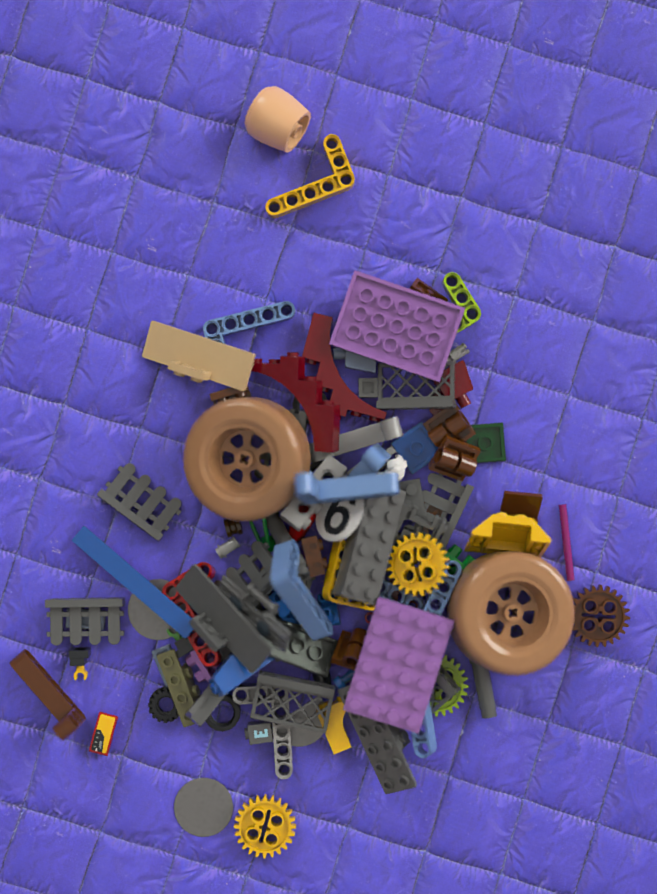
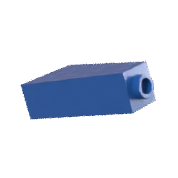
[208,652,274,697]

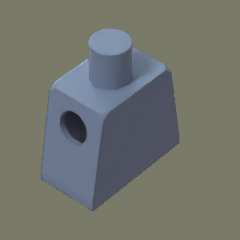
[334,348,376,374]

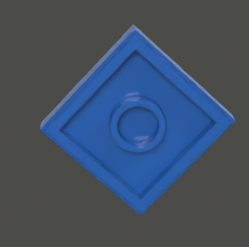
[390,421,438,475]

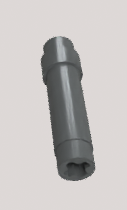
[266,512,310,581]
[469,660,497,719]

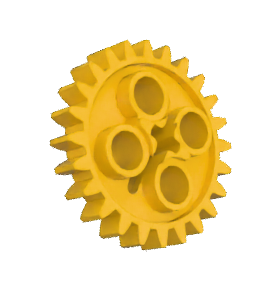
[386,533,450,596]
[234,794,296,858]

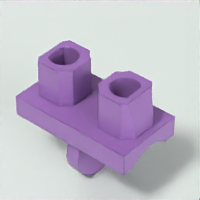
[185,645,218,683]

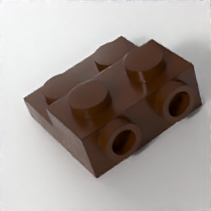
[301,535,328,577]

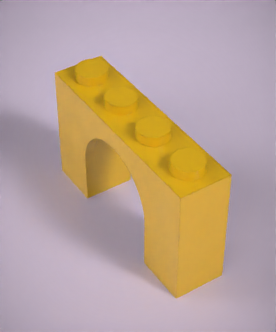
[316,695,352,754]

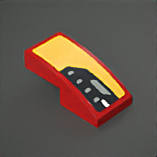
[89,712,118,756]

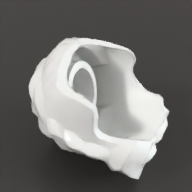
[377,455,408,482]

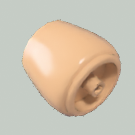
[245,86,311,153]

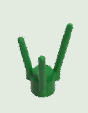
[249,512,279,552]

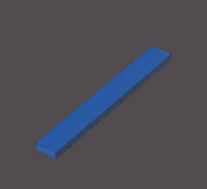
[71,526,194,639]

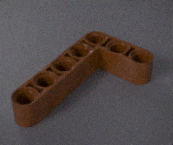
[10,649,86,741]

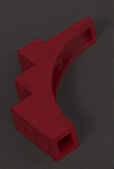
[302,313,387,422]
[251,352,340,453]

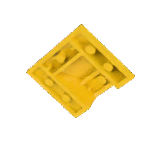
[464,513,551,558]

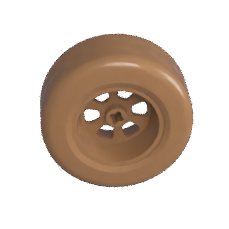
[183,397,311,521]
[447,551,575,676]

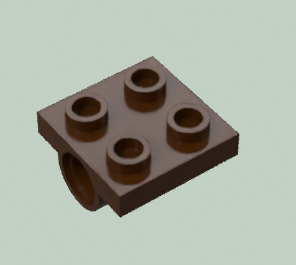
[423,404,476,448]
[428,435,481,482]
[331,628,367,671]

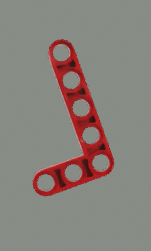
[162,562,221,667]

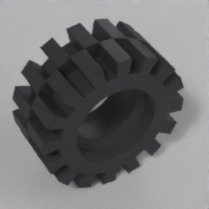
[148,686,179,723]

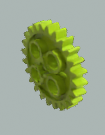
[430,654,469,717]

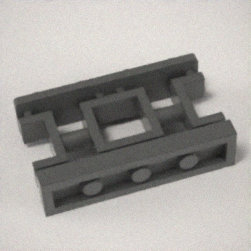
[385,499,448,582]

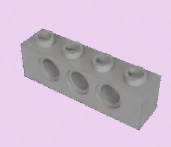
[281,454,348,532]

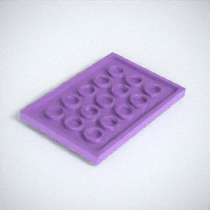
[329,271,465,382]
[343,597,454,734]

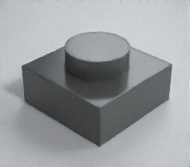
[359,378,378,398]

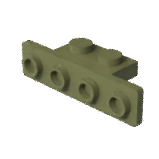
[157,649,200,727]

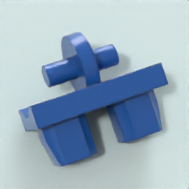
[317,593,341,626]

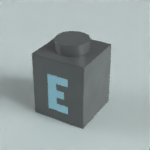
[244,720,273,745]

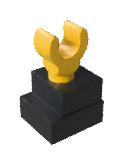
[69,647,91,680]

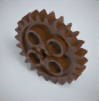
[572,584,630,647]

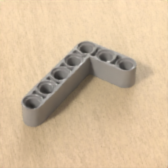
[309,417,403,463]
[232,683,293,779]

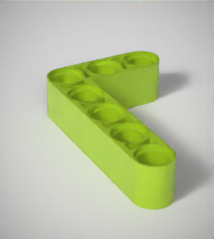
[442,272,481,334]

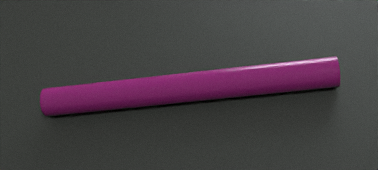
[559,504,575,581]

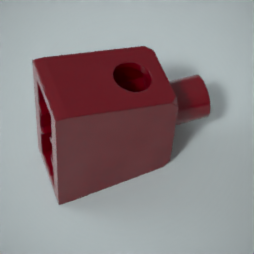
[430,360,473,409]

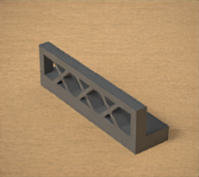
[185,684,227,727]

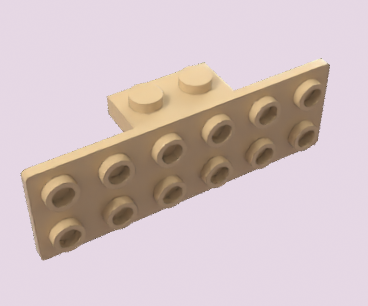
[142,321,256,391]

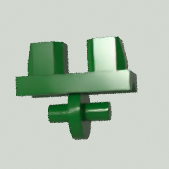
[443,544,475,575]

